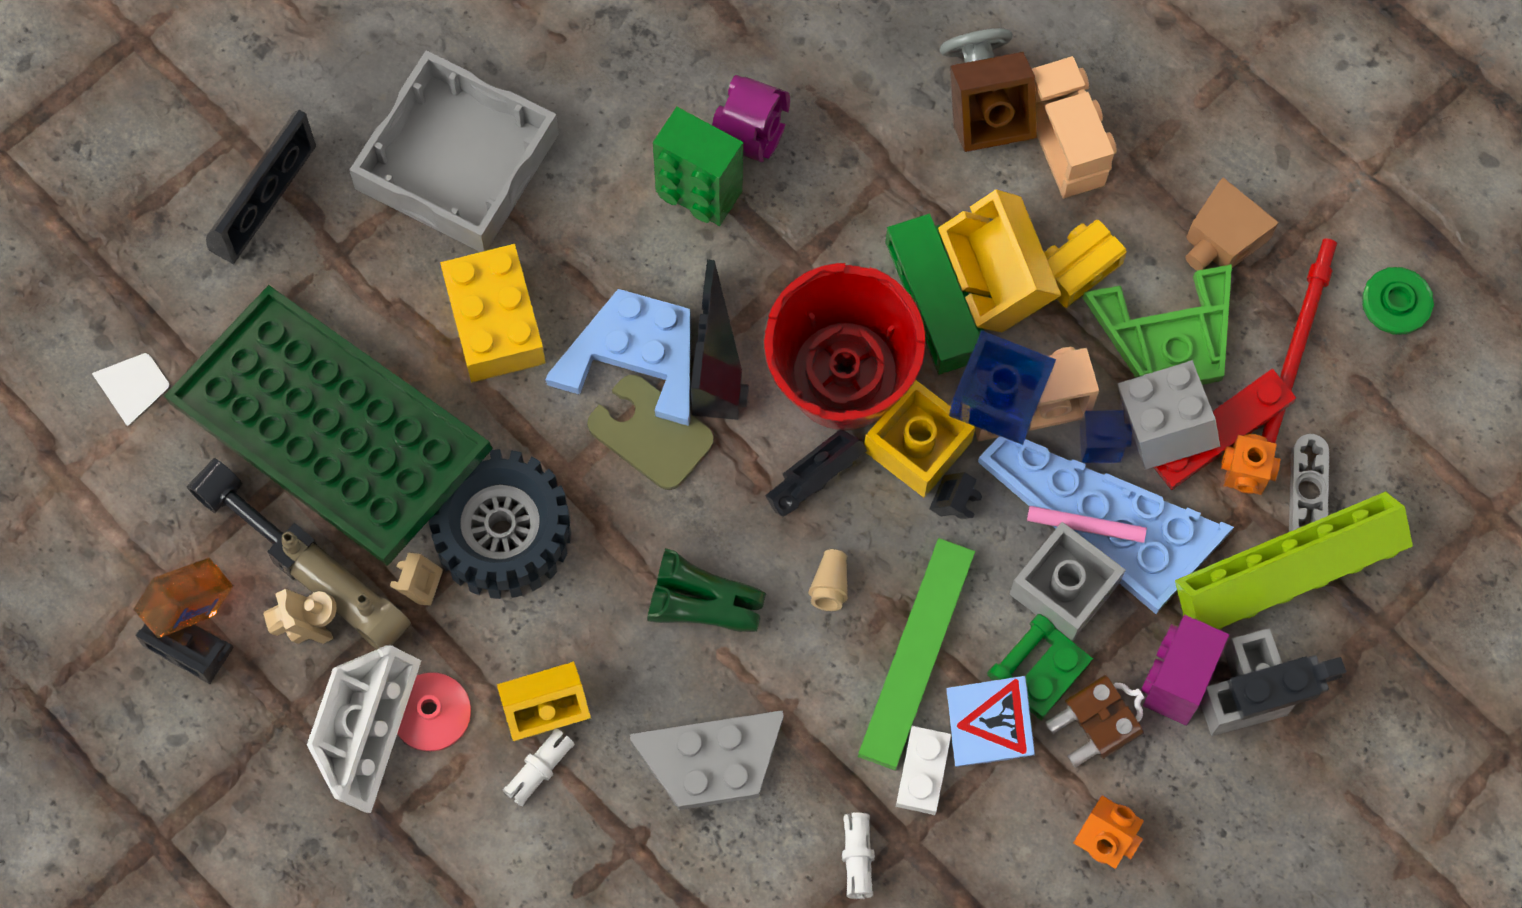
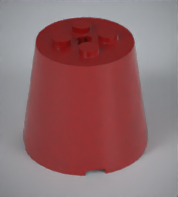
[764,263,925,430]

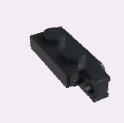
[765,429,867,517]
[1228,655,1346,720]

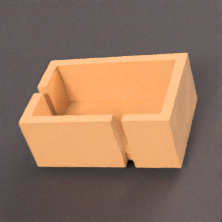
[1032,56,1117,199]

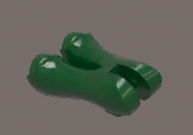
[647,548,766,632]

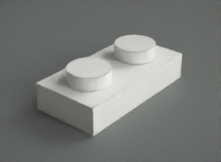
[896,726,951,815]

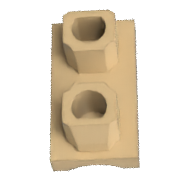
[264,589,337,644]

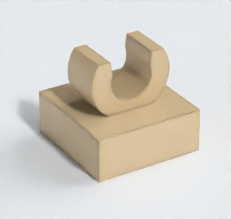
[390,553,443,606]

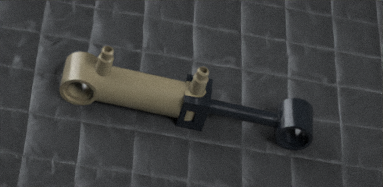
[187,458,411,650]

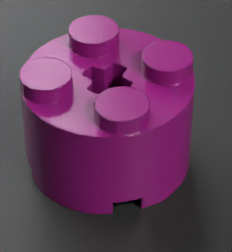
[712,75,790,163]

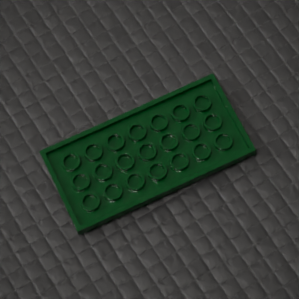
[164,285,493,566]

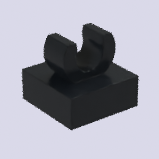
[929,472,982,519]

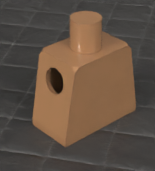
[1186,178,1279,271]

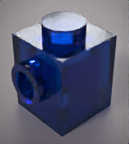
[1079,410,1132,463]

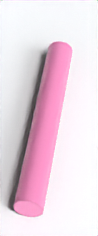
[1027,506,1147,543]

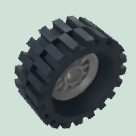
[429,449,571,599]

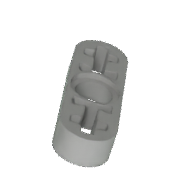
[1289,434,1329,532]

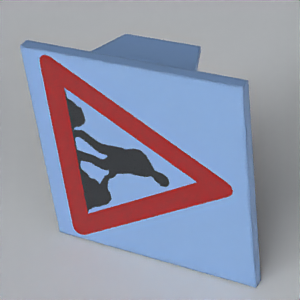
[947,676,1035,767]

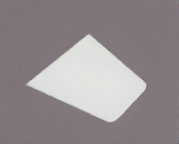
[92,353,169,426]

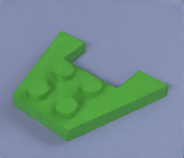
[1083,264,1232,385]

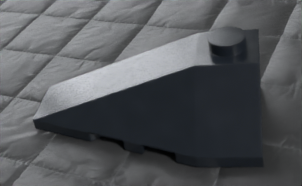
[691,259,749,420]

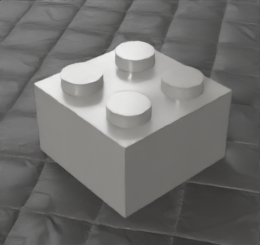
[1118,360,1220,470]
[1010,522,1125,642]

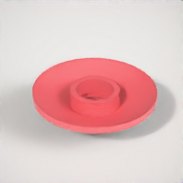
[397,673,471,752]

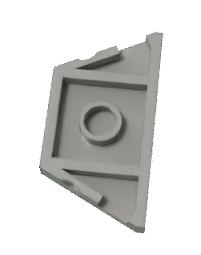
[630,710,784,810]

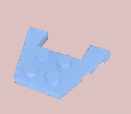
[546,289,691,426]

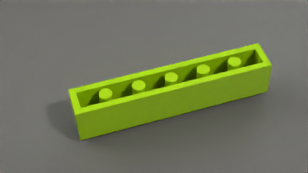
[1175,491,1413,630]

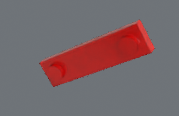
[1153,368,1296,491]

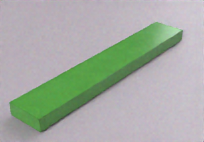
[858,538,975,771]

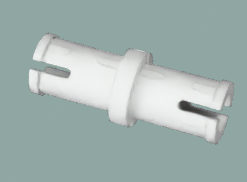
[503,728,575,806]
[842,813,875,899]

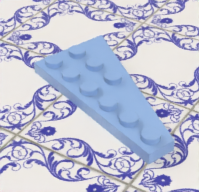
[978,430,1234,614]

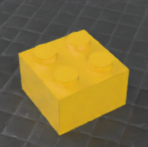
[864,380,976,498]

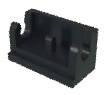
[135,605,234,684]

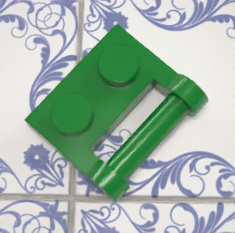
[987,614,1093,721]

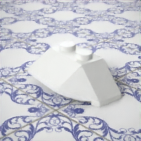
[307,645,421,813]

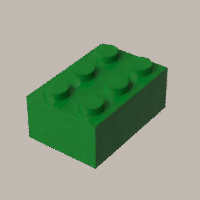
[653,106,743,226]

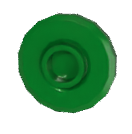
[1362,267,1434,335]

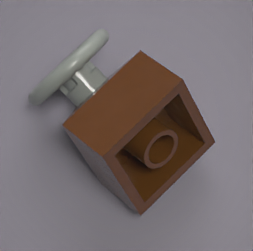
[940,28,1037,152]

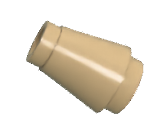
[809,549,848,611]

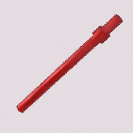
[1261,239,1337,443]

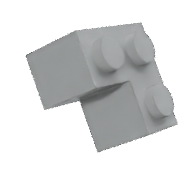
[1200,628,1295,736]

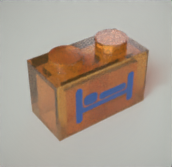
[133,557,234,638]

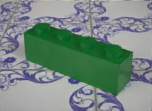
[885,214,987,375]

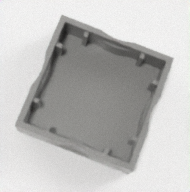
[349,50,559,252]

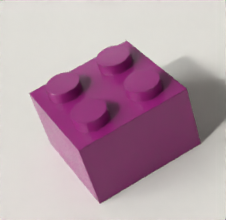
[1141,614,1229,726]

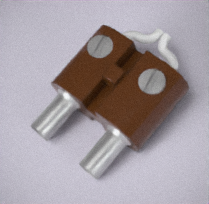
[1045,675,1144,768]

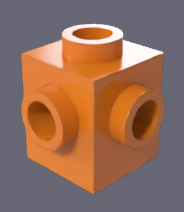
[1221,434,1281,495]
[1073,795,1144,869]

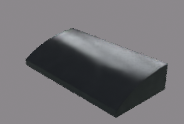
[206,109,316,264]

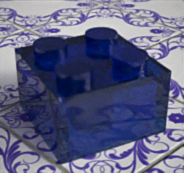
[949,331,1056,445]

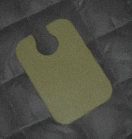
[587,375,714,490]

